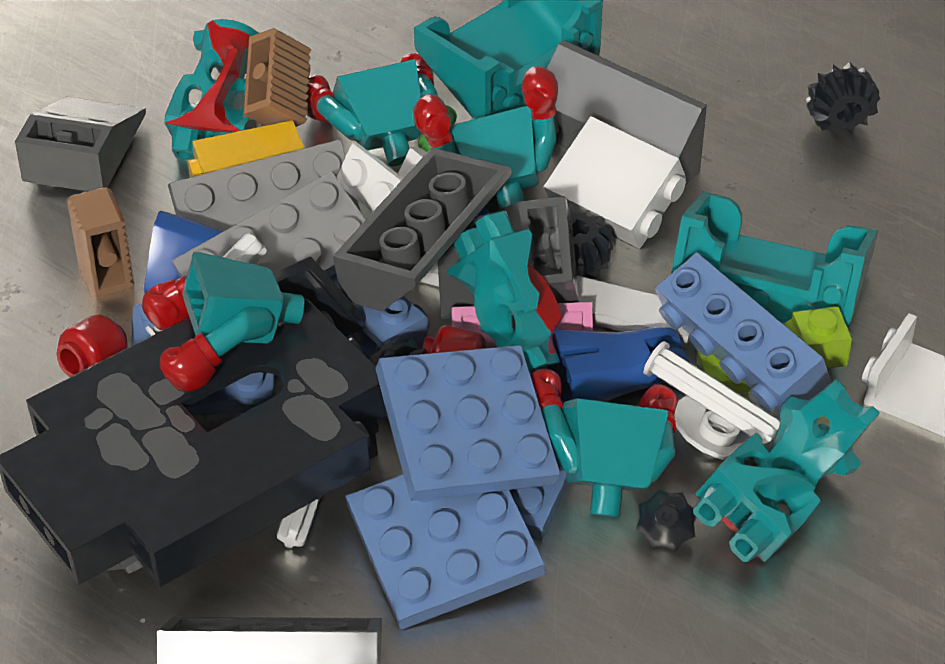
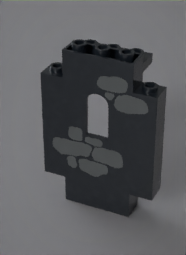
[0,297,387,587]

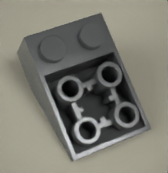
[15,97,146,192]
[438,196,579,320]

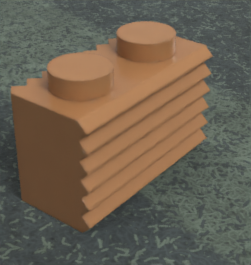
[243,28,311,126]
[67,187,135,298]

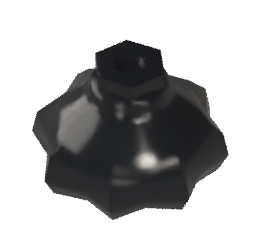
[636,489,696,552]

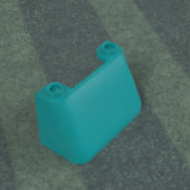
[414,0,603,119]
[671,191,878,328]

